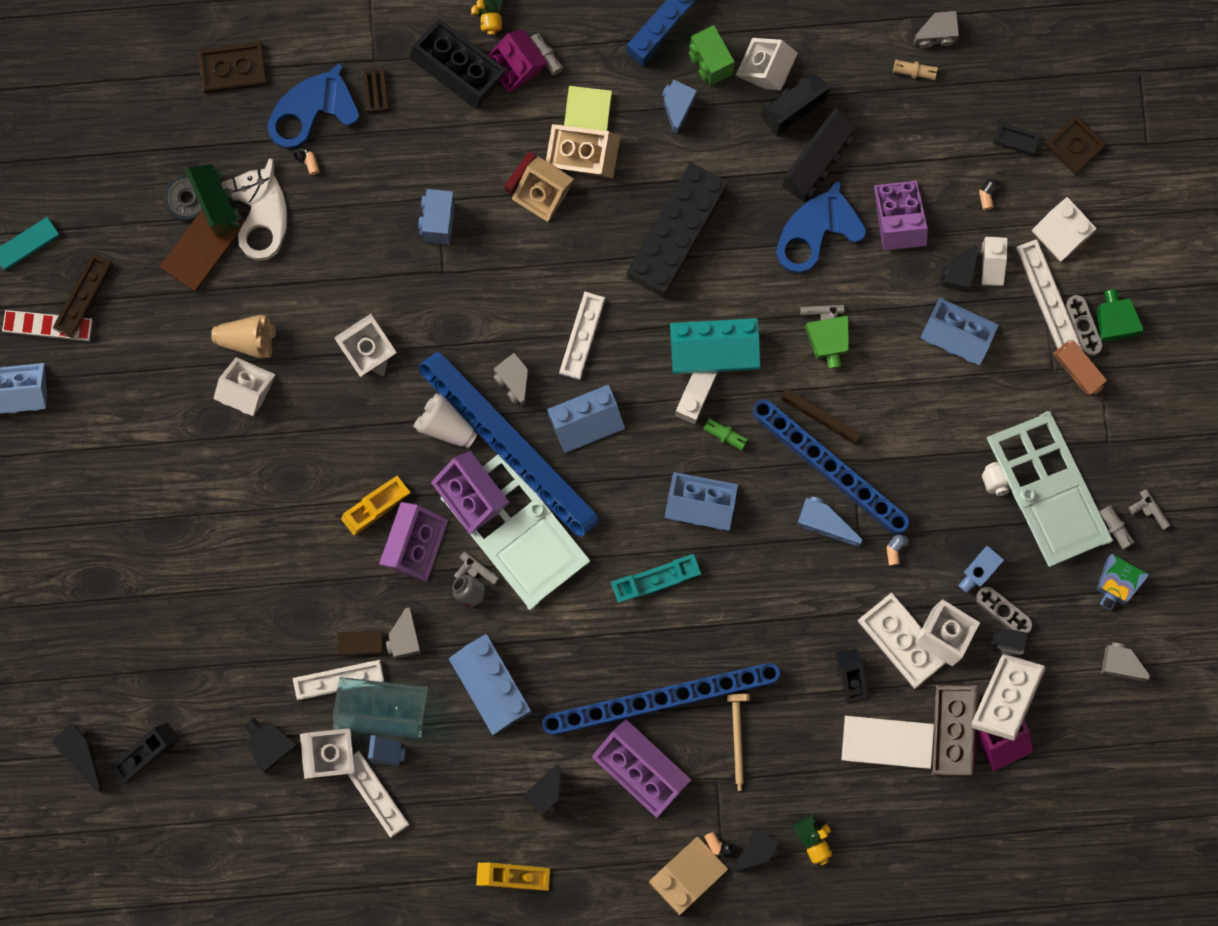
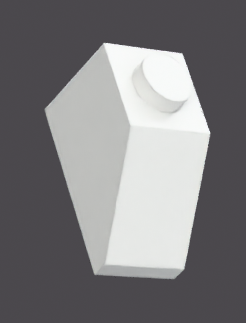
[981,237,1007,286]

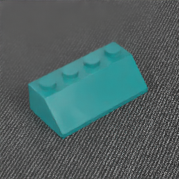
[670,318,760,374]

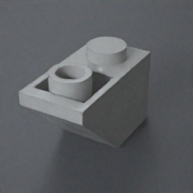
[914,11,959,48]
[493,353,528,406]

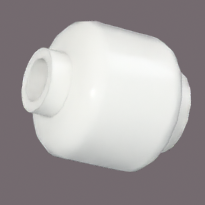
[982,462,1011,496]

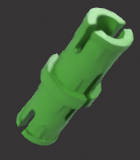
[703,418,748,451]

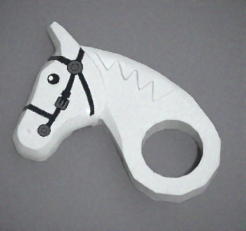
[222,159,287,261]

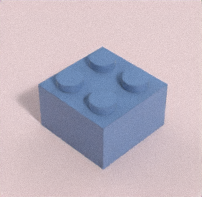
[418,189,455,245]

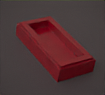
[504,151,536,195]

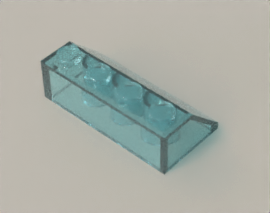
[333,677,428,739]

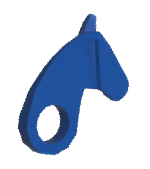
[268,64,359,150]
[776,182,866,274]

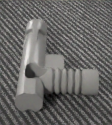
[800,305,844,320]
[1128,488,1171,530]
[454,551,499,585]

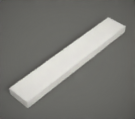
[1016,239,1083,351]

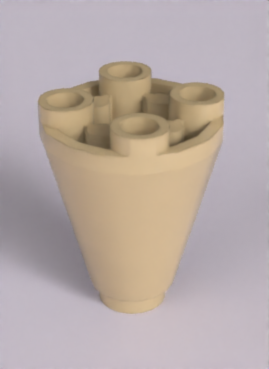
[212,315,276,359]

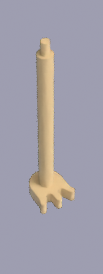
[727,694,750,791]

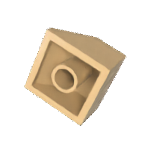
[512,157,574,222]

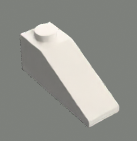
[675,372,718,424]

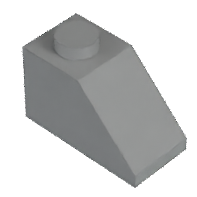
[386,607,421,659]
[1101,643,1150,682]

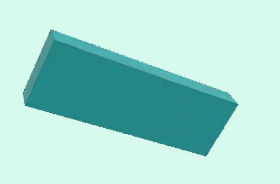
[0,217,60,271]

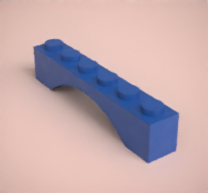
[627,0,697,66]

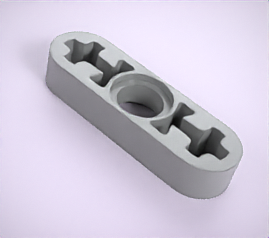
[1065,295,1102,357]
[976,587,1032,633]

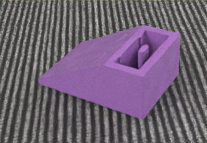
[874,181,927,250]

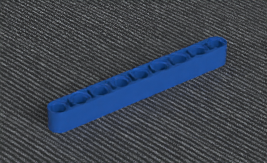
[753,399,909,535]

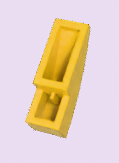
[341,476,410,536]

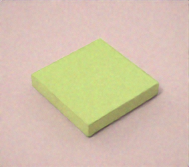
[564,86,612,131]

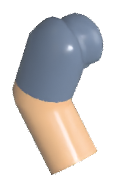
[886,534,909,566]

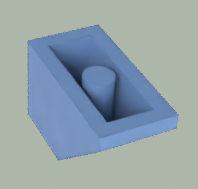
[662,80,697,134]

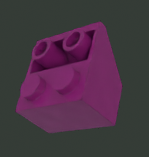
[488,29,548,93]
[977,720,1033,771]

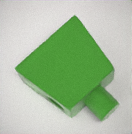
[805,316,849,369]

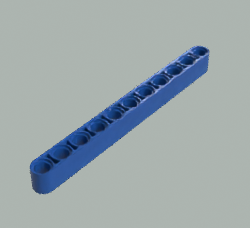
[419,352,599,537]
[543,663,780,736]

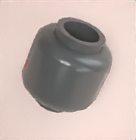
[452,575,485,607]

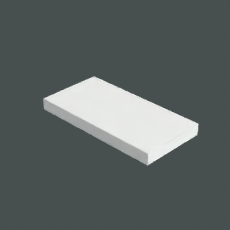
[858,592,946,689]
[972,654,1045,741]
[841,716,934,769]

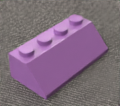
[592,719,691,818]

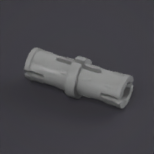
[531,33,563,76]
[1099,505,1135,549]

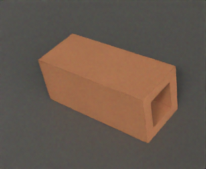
[1053,340,1107,395]

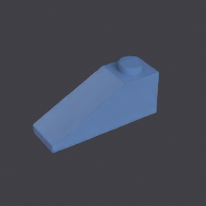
[797,497,862,547]
[368,735,406,766]

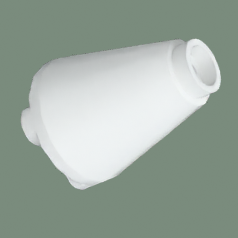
[413,393,477,448]

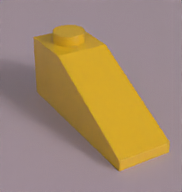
[476,863,550,891]

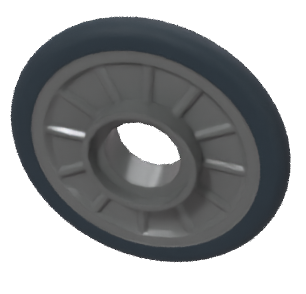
[163,175,202,221]

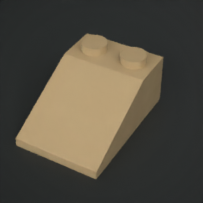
[546,124,620,178]
[648,836,728,915]

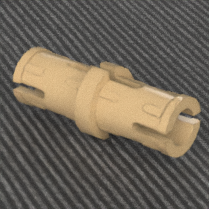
[893,59,938,81]

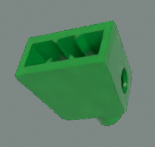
[1097,289,1143,342]

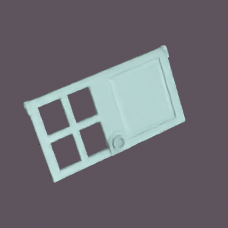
[987,411,1113,567]
[440,455,590,611]

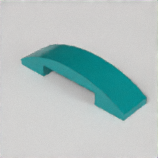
[610,554,701,603]

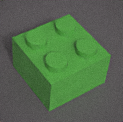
[688,25,734,86]

